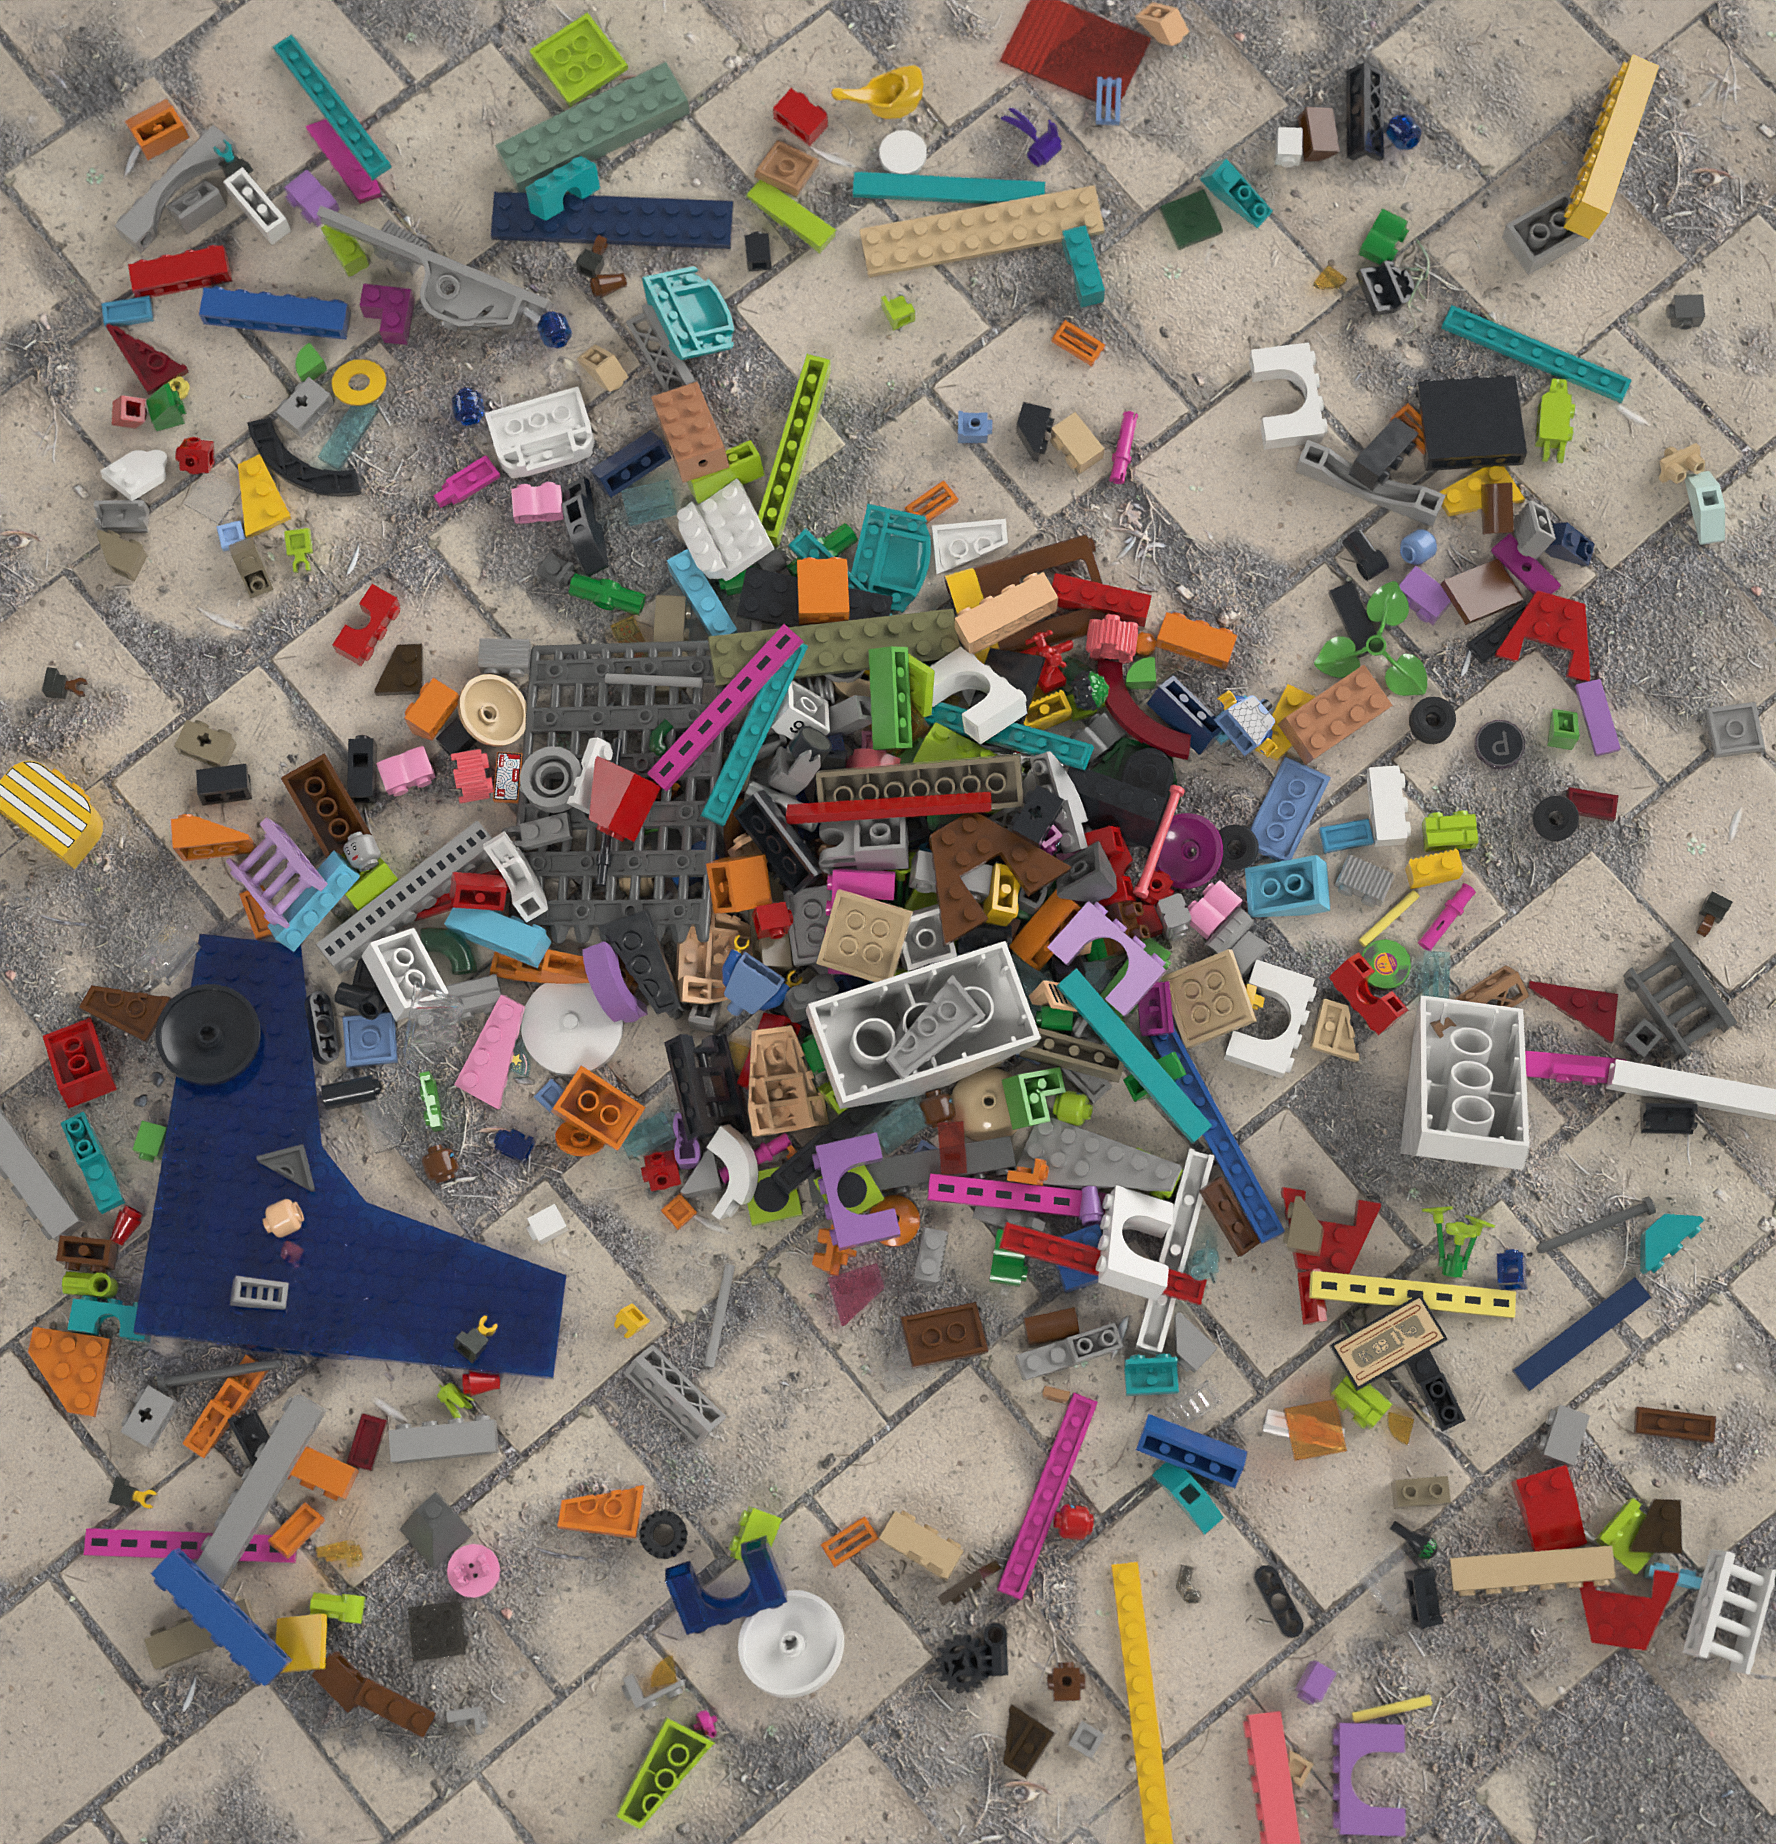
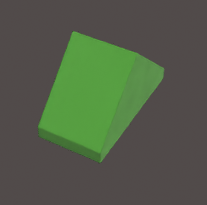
[1547,709,1580,750]

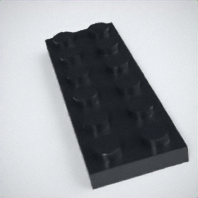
[737,567,893,627]

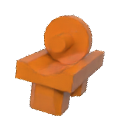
[812,1224,857,1276]

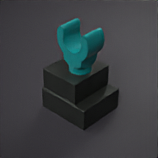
[213,139,254,178]

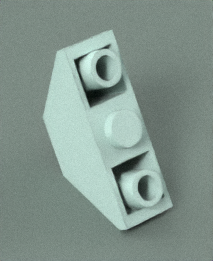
[1685,471,1725,545]

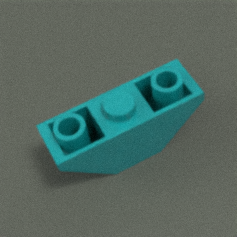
[1640,1214,1705,1275]
[1152,1462,1224,1535]

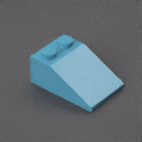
[1245,855,1330,918]

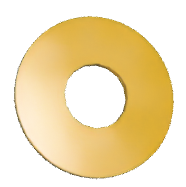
[332,359,387,406]

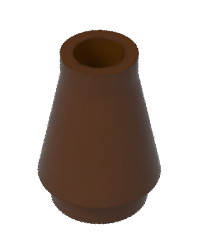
[590,273,627,298]

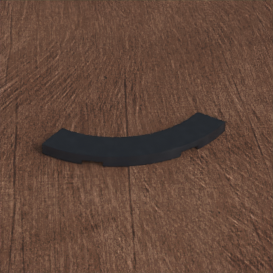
[247,417,361,497]

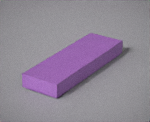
[1575,679,1621,757]

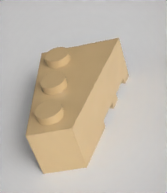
[879,1510,964,1581]

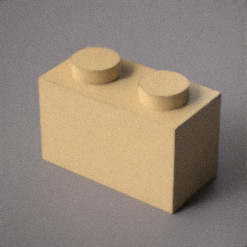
[1050,412,1105,474]

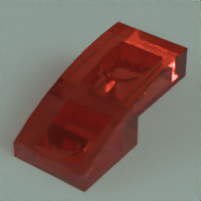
[938,1121,967,1175]

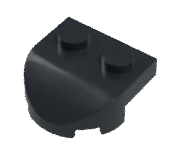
[1356,261,1414,316]

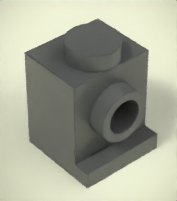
[1620,1018,1664,1062]

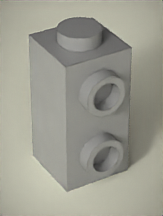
[826,695,872,738]

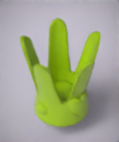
[437,1382,474,1419]

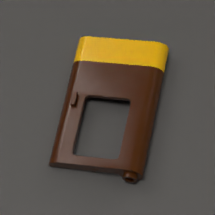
[944,534,1108,664]

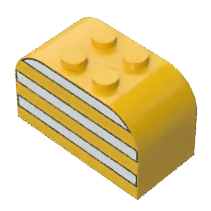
[0,761,103,870]

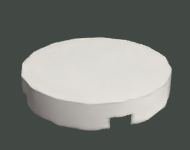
[879,130,927,175]

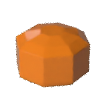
[1135,632,1156,658]

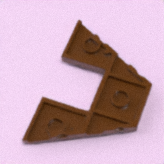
[929,813,1071,947]

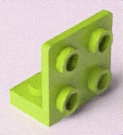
[1594,1498,1655,1575]

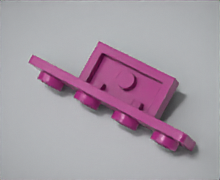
[1525,1051,1626,1085]

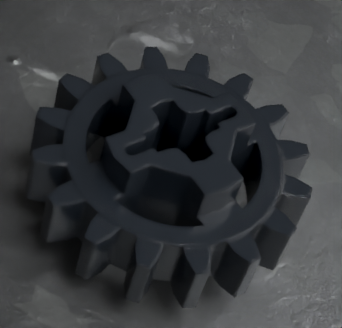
[935,1634,993,1694]

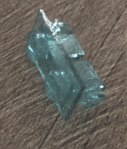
[1191,1240,1220,1284]

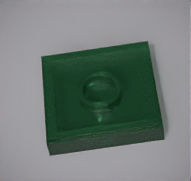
[1159,189,1223,250]

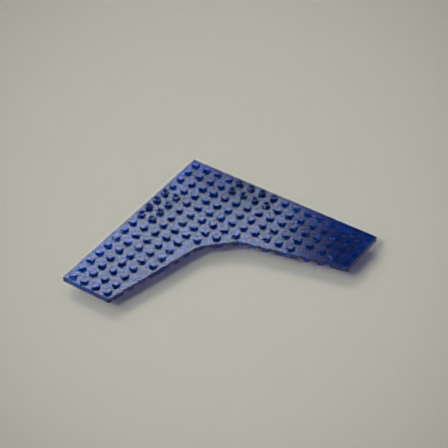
[133,934,567,1379]

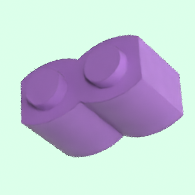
[284,170,340,227]
[673,1113,702,1170]
[1294,1660,1337,1705]

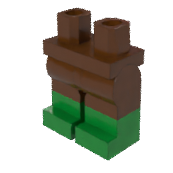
[1086,902,1150,963]

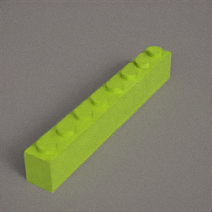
[758,354,831,548]

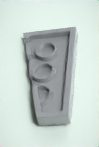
[886,974,985,1080]

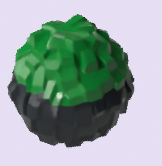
[1071,671,1109,711]

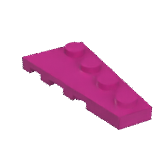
[305,119,382,204]

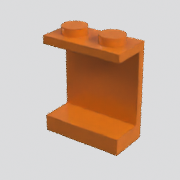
[797,557,849,625]

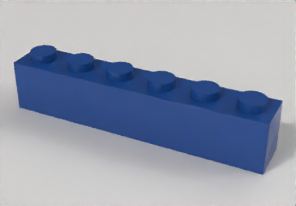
[199,286,351,340]
[150,1548,292,1687]

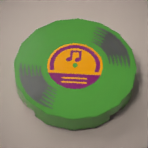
[1362,939,1411,991]

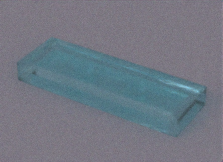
[318,404,379,471]

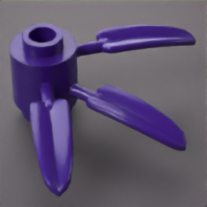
[1000,107,1062,167]

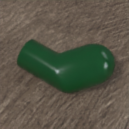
[649,719,674,756]

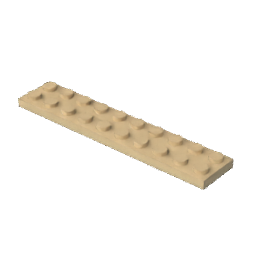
[859,185,1105,278]

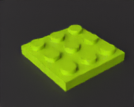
[529,12,629,107]

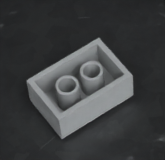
[1502,190,1589,275]

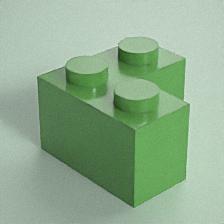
[1002,1067,1066,1130]

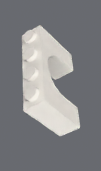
[1249,343,1328,450]
[930,647,1027,744]
[1224,960,1317,1079]
[1096,1185,1174,1301]

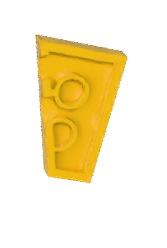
[238,454,292,538]
[1439,466,1525,517]
[1255,684,1315,761]

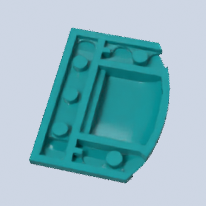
[642,266,734,360]
[851,504,931,613]

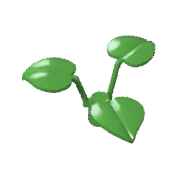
[1314,581,1428,696]

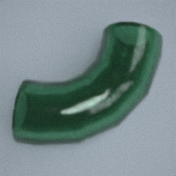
[420,927,477,975]

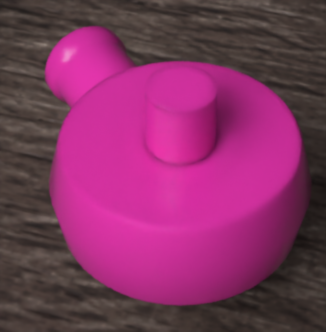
[693,1710,717,1738]

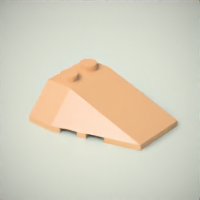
[675,905,782,1005]
[748,1026,829,1137]

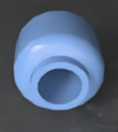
[1400,529,1437,565]

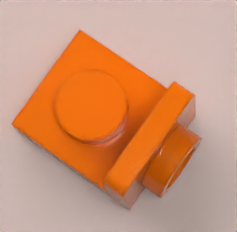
[1007,1158,1049,1186]

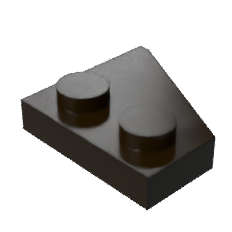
[374,644,424,696]
[1629,1499,1682,1554]
[937,1560,1001,1606]
[1003,1704,1056,1780]

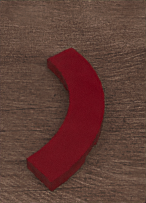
[1096,659,1191,760]

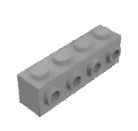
[388,1415,499,1464]

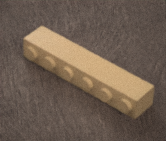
[1450,1546,1616,1596]

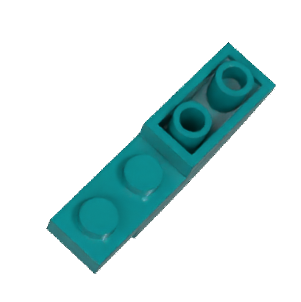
[60,1111,125,1214]

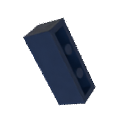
[590,430,672,498]
[1146,675,1223,756]

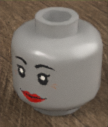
[343,832,381,871]

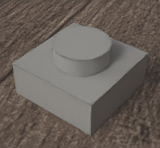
[1068,1721,1105,1759]

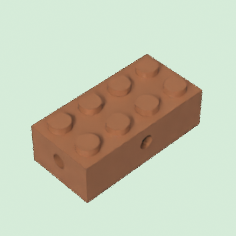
[651,382,729,483]
[1278,665,1393,765]

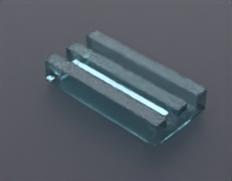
[1422,951,1450,999]

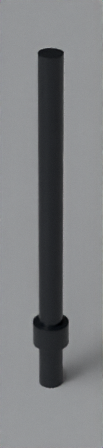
[596,738,623,887]

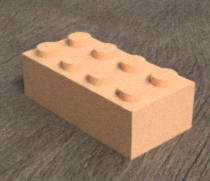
[955,572,1058,654]

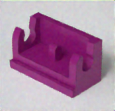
[1138,981,1174,1037]

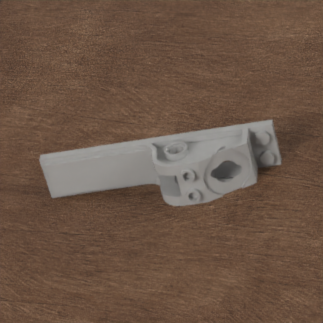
[317,205,553,332]

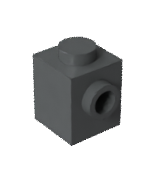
[1666,294,1705,330]

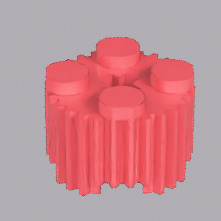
[1086,614,1138,664]
[451,749,494,803]

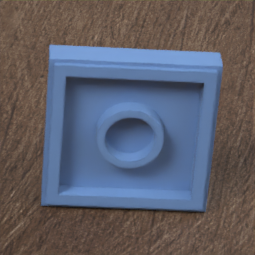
[343,1012,398,1068]

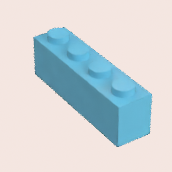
[667,549,738,636]
[268,851,360,952]
[444,908,551,968]

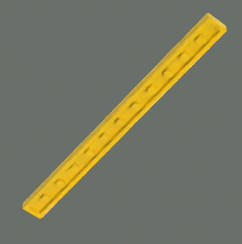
[1111,1562,1173,1844]

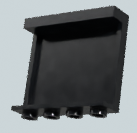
[1415,375,1527,471]

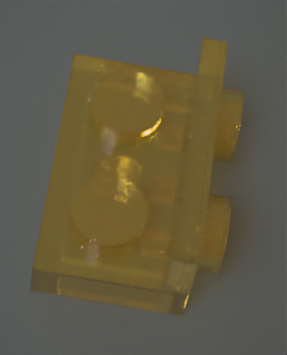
[316,1540,363,1568]

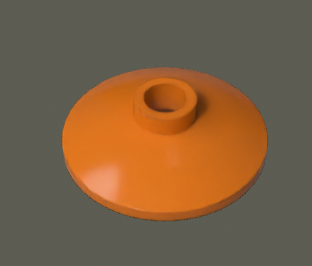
[555,1122,605,1156]
[870,1195,920,1247]

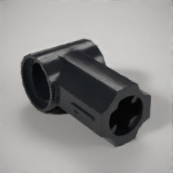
[1342,530,1389,581]
[335,982,387,1020]
[983,1622,1009,1676]

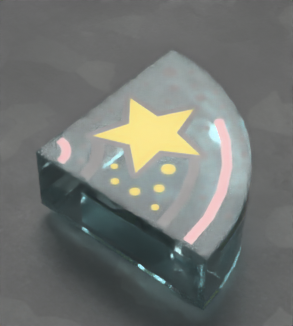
[509,1044,530,1078]

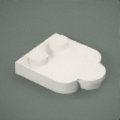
[100,450,168,501]

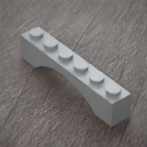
[115,125,239,253]
[1295,440,1446,527]

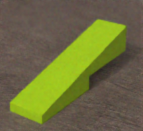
[746,180,836,254]

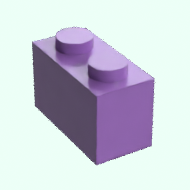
[1399,566,1451,625]

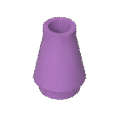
[1079,1186,1105,1226]

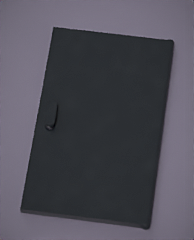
[961,647,1046,755]

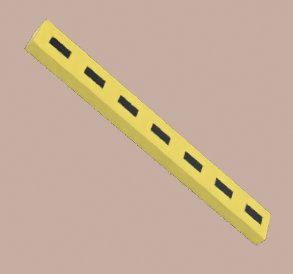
[1309,1271,1516,1318]

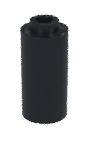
[321,1075,381,1110]

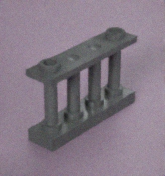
[1623,938,1738,1059]

